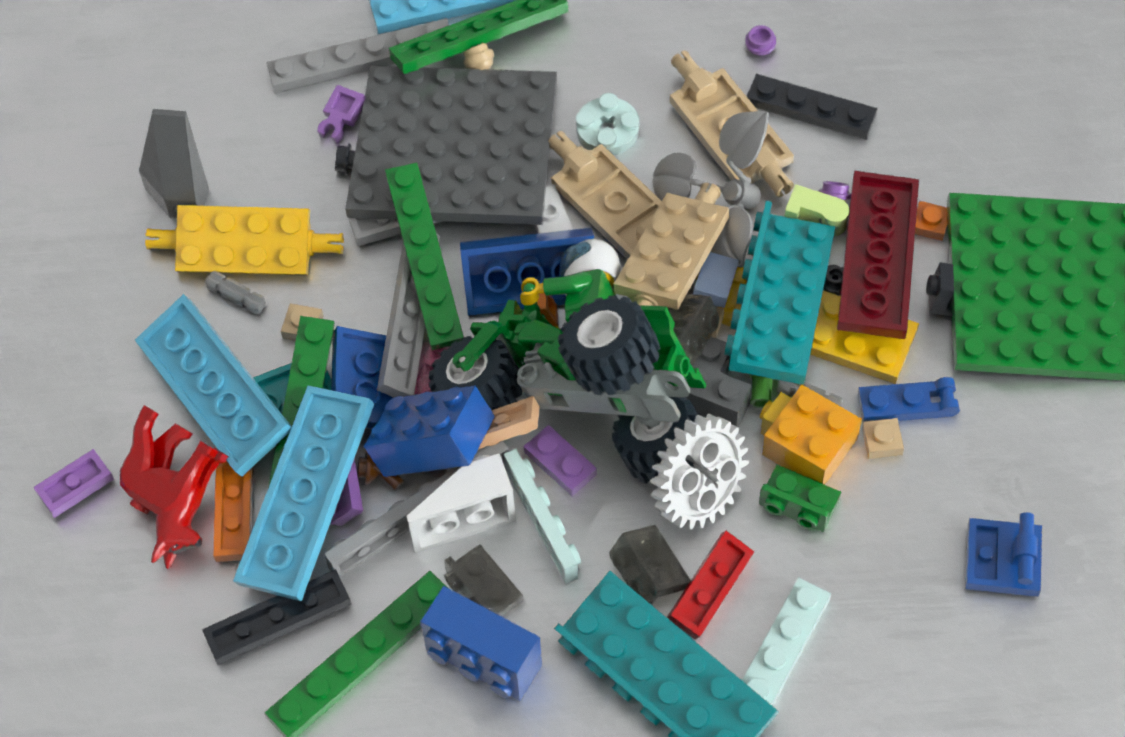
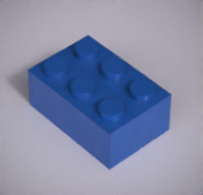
[363,386,495,477]
[420,586,542,701]

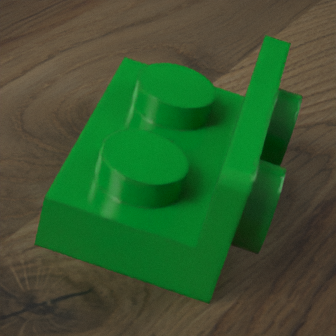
[759,465,841,532]

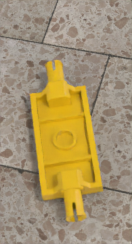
[145,205,344,275]

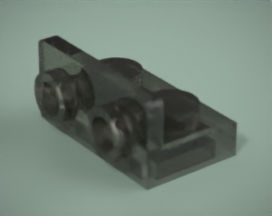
[667,294,720,366]
[609,525,690,605]
[444,544,524,617]

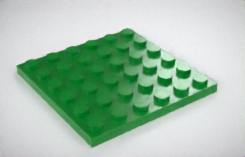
[947,192,1125,381]

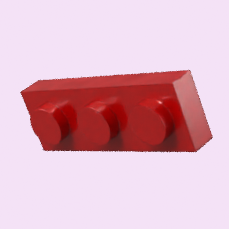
[667,530,755,640]

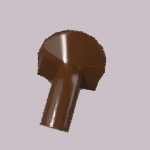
[358,451,405,491]

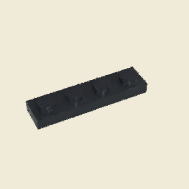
[746,74,877,140]
[202,569,352,665]

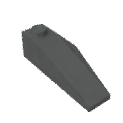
[139,109,209,219]

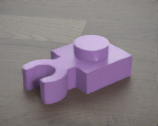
[317,85,366,144]

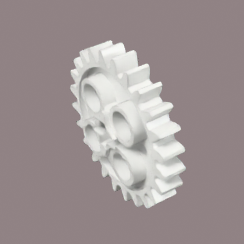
[650,414,749,530]

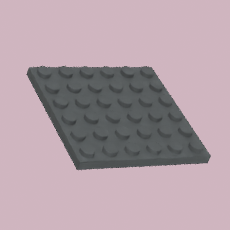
[345,66,557,225]

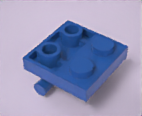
[965,512,1042,597]

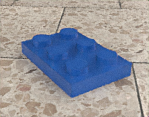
[331,326,394,429]

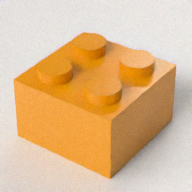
[762,385,862,485]

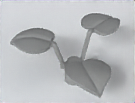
[652,111,769,268]

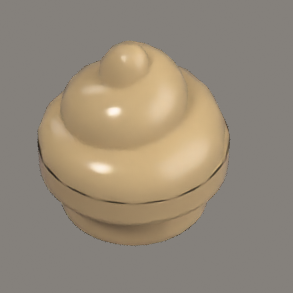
[463,43,494,70]

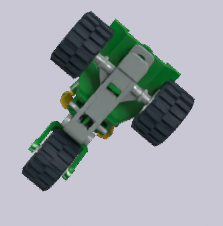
[428,239,707,485]

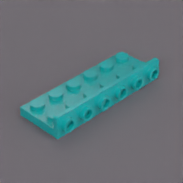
[724,201,836,385]
[554,571,779,737]

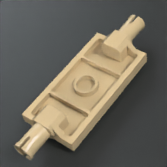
[669,50,794,197]
[548,131,662,260]
[614,182,729,310]

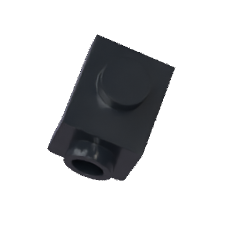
[926,262,954,316]

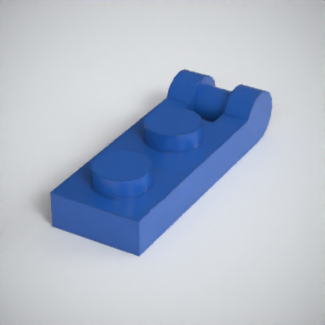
[858,377,960,424]

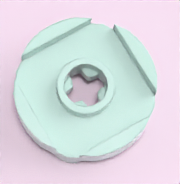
[576,93,640,155]

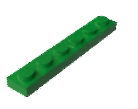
[389,0,569,74]
[385,162,464,351]
[268,316,335,488]
[264,571,448,737]

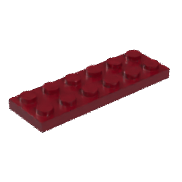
[837,170,919,339]

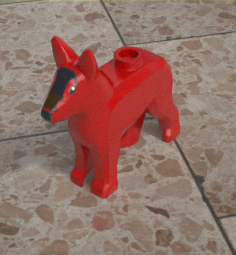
[120,405,229,569]

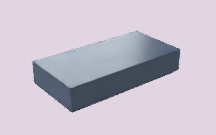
[692,252,739,308]

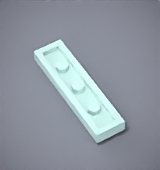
[503,448,581,584]
[742,577,831,706]

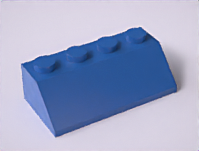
[460,228,594,316]

